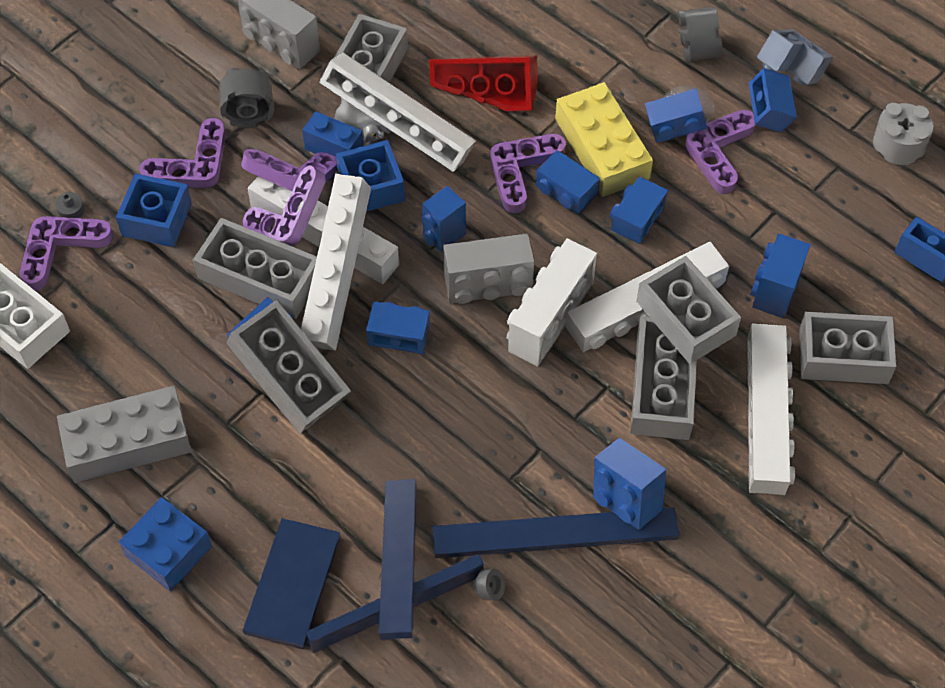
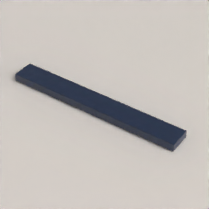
[432,507,679,558]

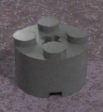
[678,7,722,63]
[219,68,274,128]

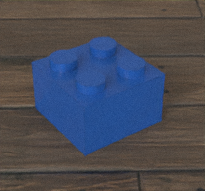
[336,140,405,212]
[116,173,192,247]
[750,233,811,318]
[593,438,666,530]
[119,497,212,592]

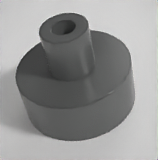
[55,192,85,218]
[472,569,505,601]

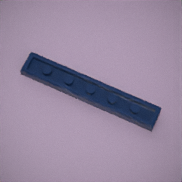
[379,479,417,640]
[306,555,484,653]

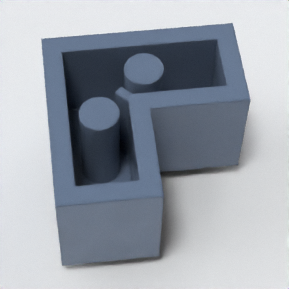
[757,29,834,86]

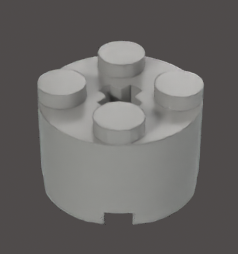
[873,103,933,165]

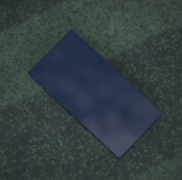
[242,518,341,649]

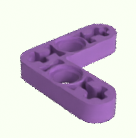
[685,110,755,194]
[139,118,226,188]
[490,134,566,213]
[241,149,337,191]
[243,166,325,246]
[20,216,113,291]

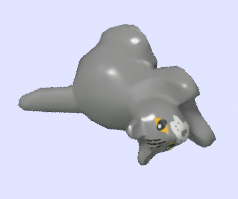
[334,98,392,145]

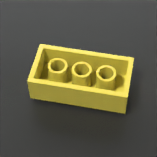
[555,82,653,197]

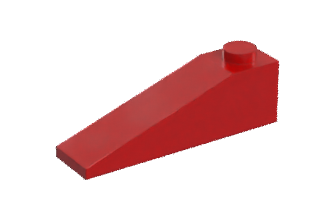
[429,55,538,111]

